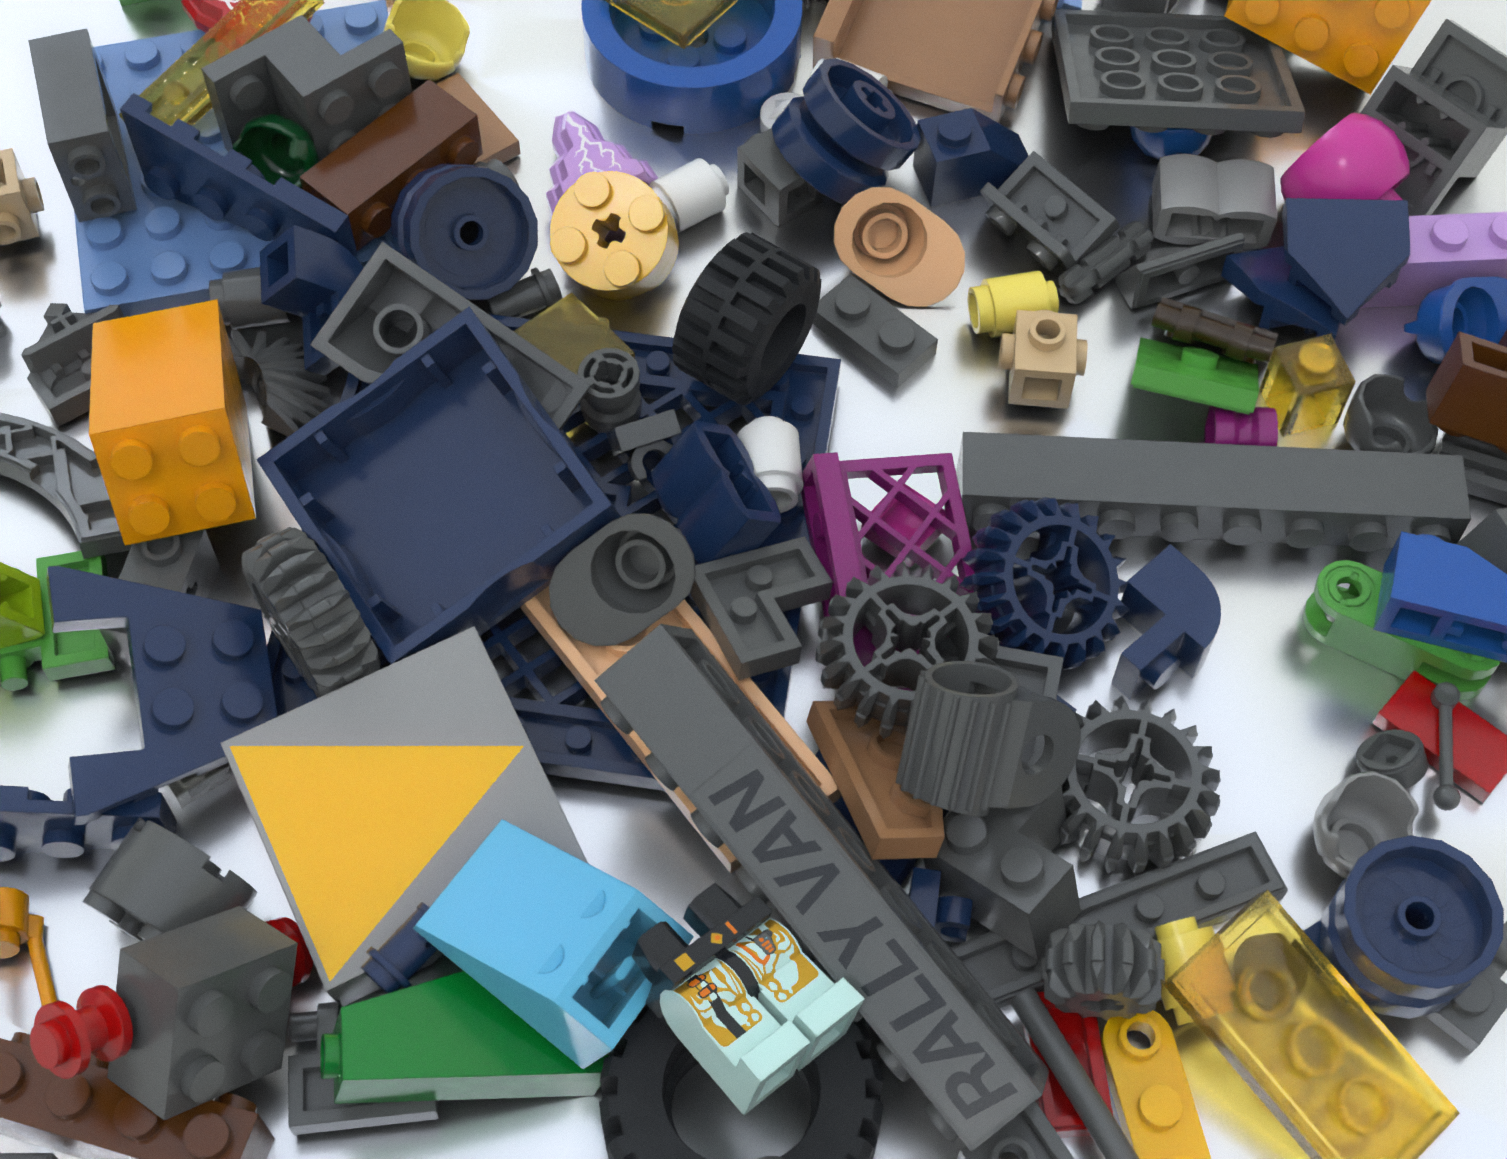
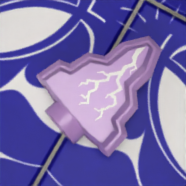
[546,111,658,215]

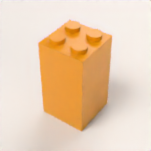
[89,299,256,546]

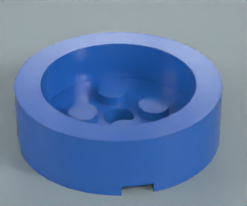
[581,0,802,134]

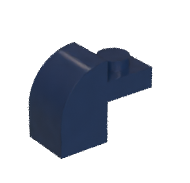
[260,225,363,376]
[1111,544,1221,700]

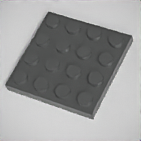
[1051,9,1305,138]

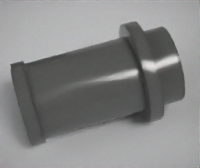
[485,267,563,318]

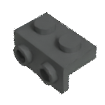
[980,151,1120,271]

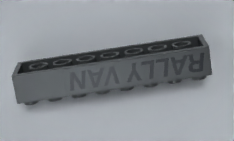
[594,624,1050,1152]

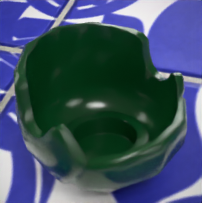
[232,114,319,189]

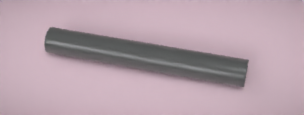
[1010,988,1139,1159]

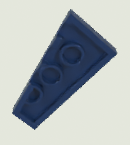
[120,93,357,256]
[0,785,177,862]

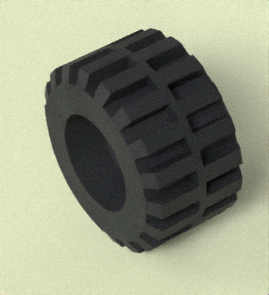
[672,232,822,405]

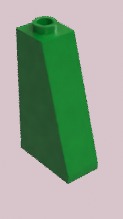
[320,971,608,1104]

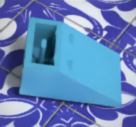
[413,819,694,1069]

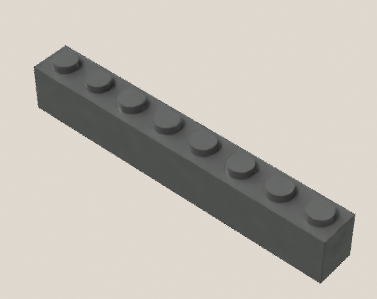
[957,432,1471,551]

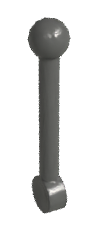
[1430,682,1461,811]

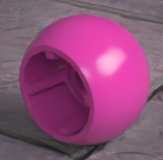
[1280,112,1410,201]

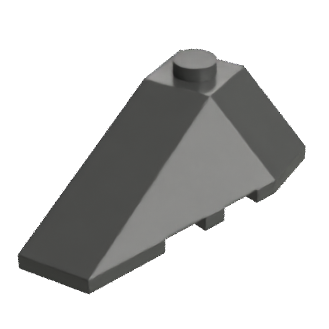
[310,241,591,431]

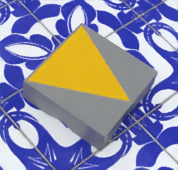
[220,626,589,1007]

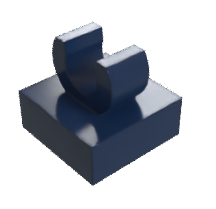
[908,867,973,942]

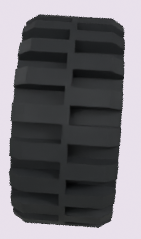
[599,1004,884,1159]

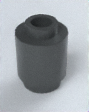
[209,267,292,330]

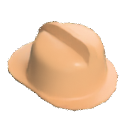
[834,187,965,307]

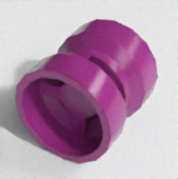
[1204,406,1278,447]

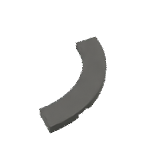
[0,412,132,559]

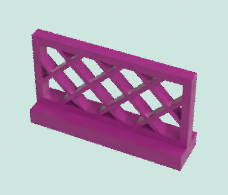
[801,452,975,691]

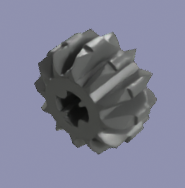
[1041,920,1165,1021]

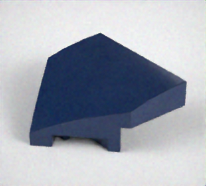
[1282,198,1410,326]
[1221,246,1340,346]

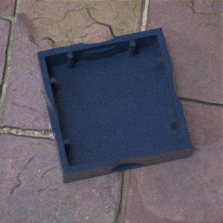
[256,306,622,664]

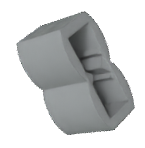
[1152,153,1277,250]

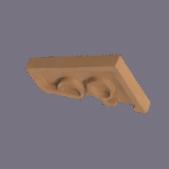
[806,701,945,860]

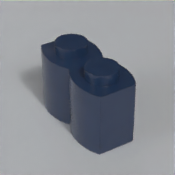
[652,420,781,565]

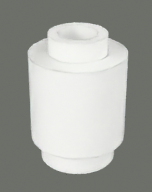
[649,158,729,234]
[737,416,803,513]

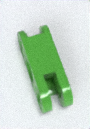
[1302,560,1501,701]

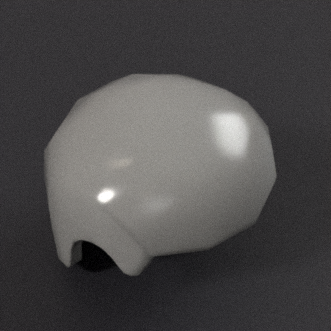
[1313,771,1419,878]

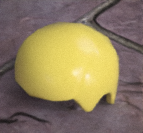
[383,0,470,82]

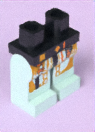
[632,883,865,1115]

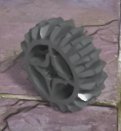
[242,527,381,698]
[815,560,999,739]
[1059,695,1221,876]

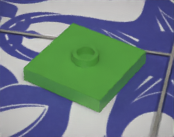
[1130,337,1259,414]

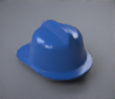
[1404,276,1507,365]

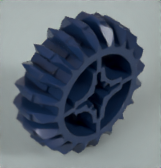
[960,497,1130,670]

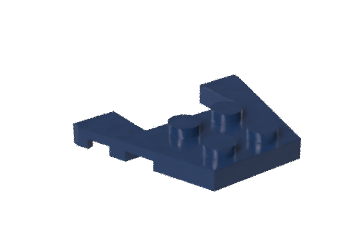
[46,566,278,825]

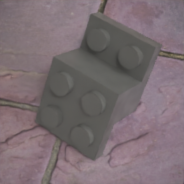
[201,14,412,162]
[1361,19,1507,216]

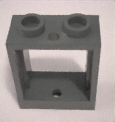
[28,28,137,222]

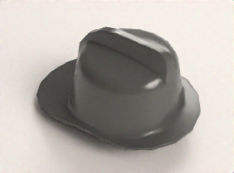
[549,513,696,646]

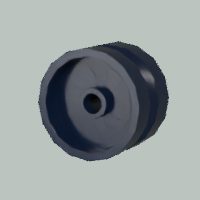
[771,58,921,205]
[391,164,538,300]
[1320,835,1504,1019]

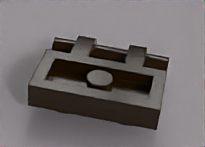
[1151,297,1278,364]

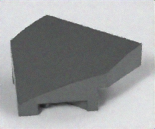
[21,303,124,427]

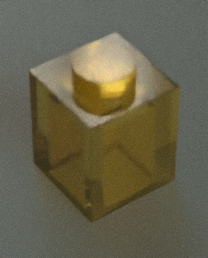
[1259,334,1356,437]

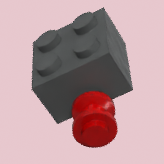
[30,906,313,1121]

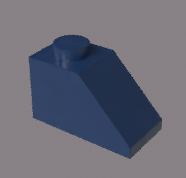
[913,108,1029,207]

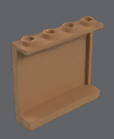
[813,0,1059,124]

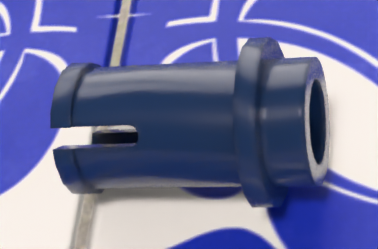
[360,902,438,994]

